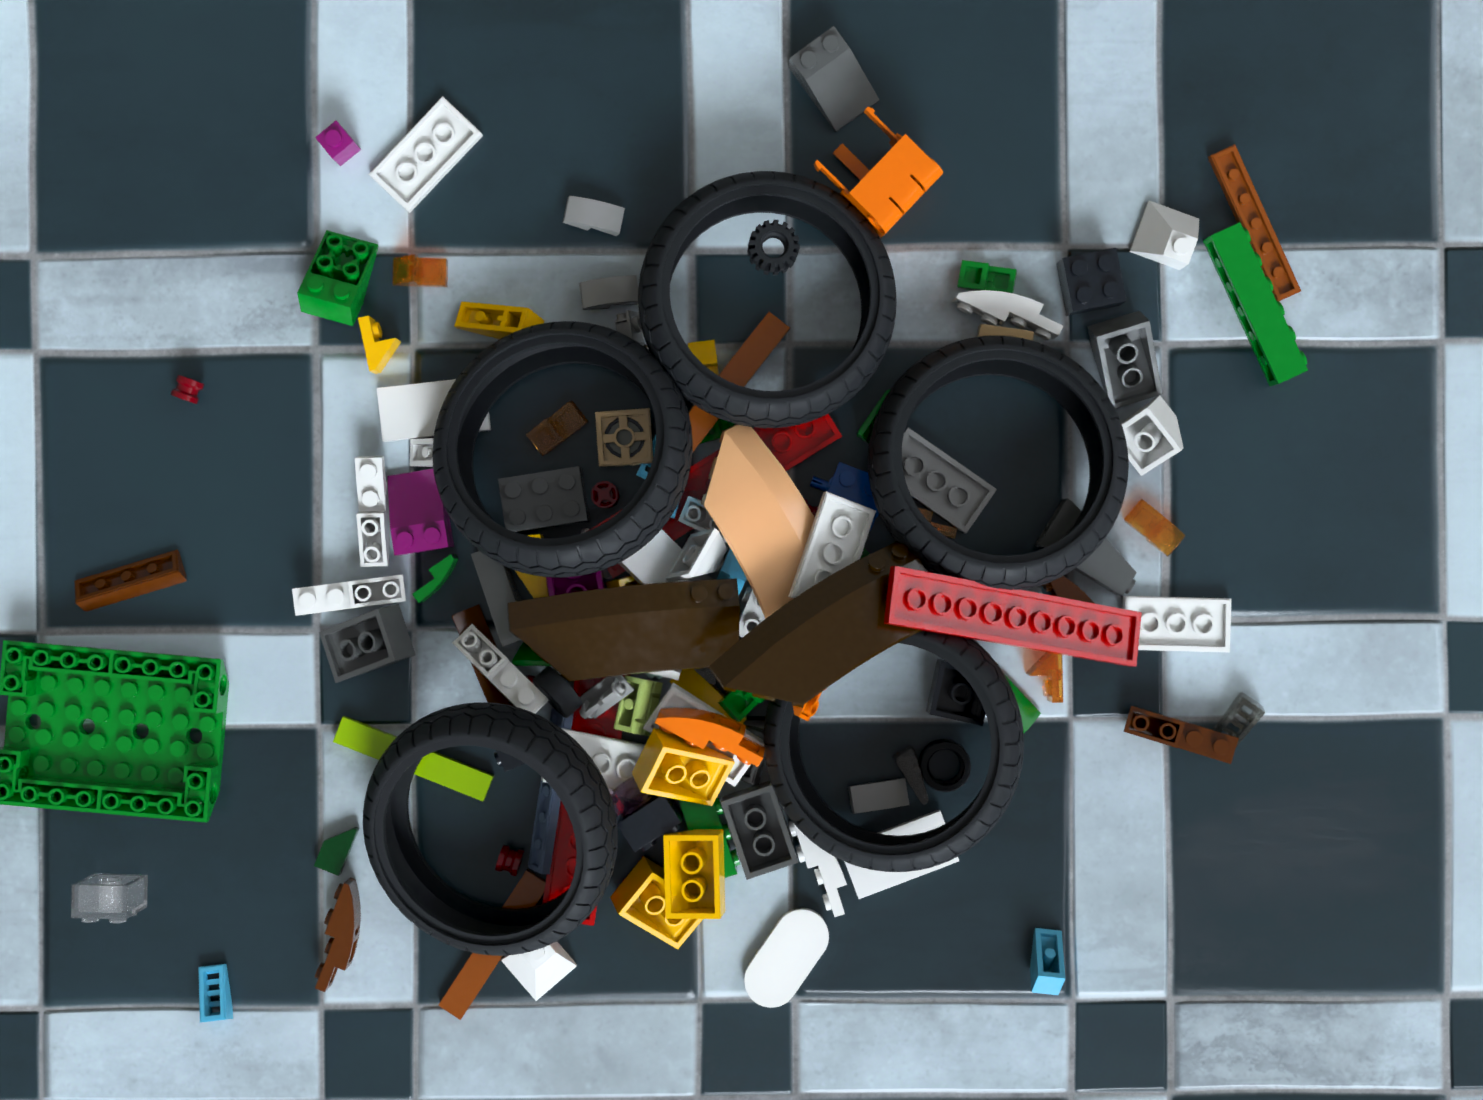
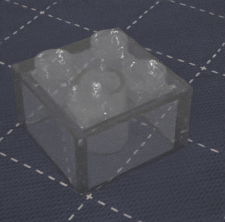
[71,874,148,923]

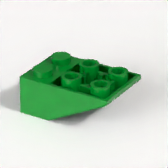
[297,230,379,326]

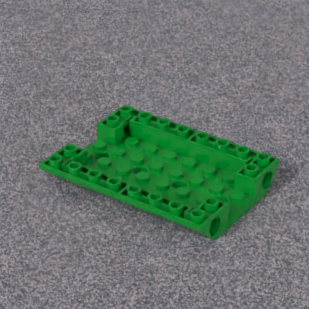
[0,640,229,823]

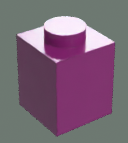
[315,121,361,166]

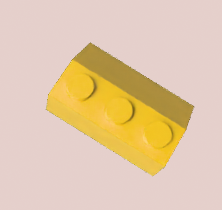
[663,829,726,919]

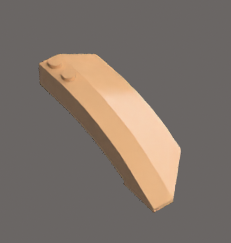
[700,424,815,619]

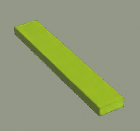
[333,716,494,801]

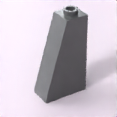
[1034,498,1137,596]
[471,548,522,647]

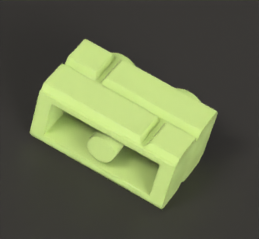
[614,675,663,736]

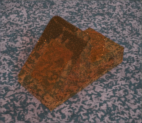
[393,254,448,287]
[1026,652,1063,703]

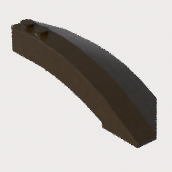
[709,541,926,708]
[507,579,740,682]

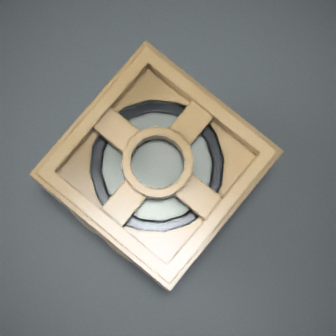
[595,408,653,467]

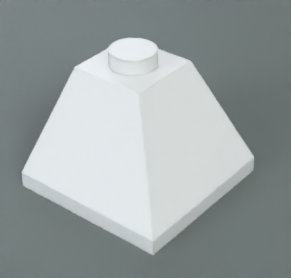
[1129,201,1199,270]
[1121,395,1184,476]
[665,528,728,582]
[501,941,577,1001]

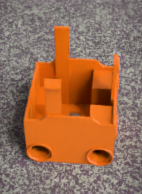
[814,107,943,239]

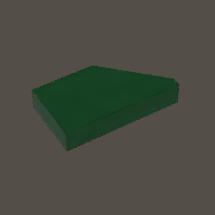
[314,827,360,876]

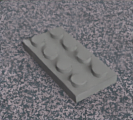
[902,428,997,534]

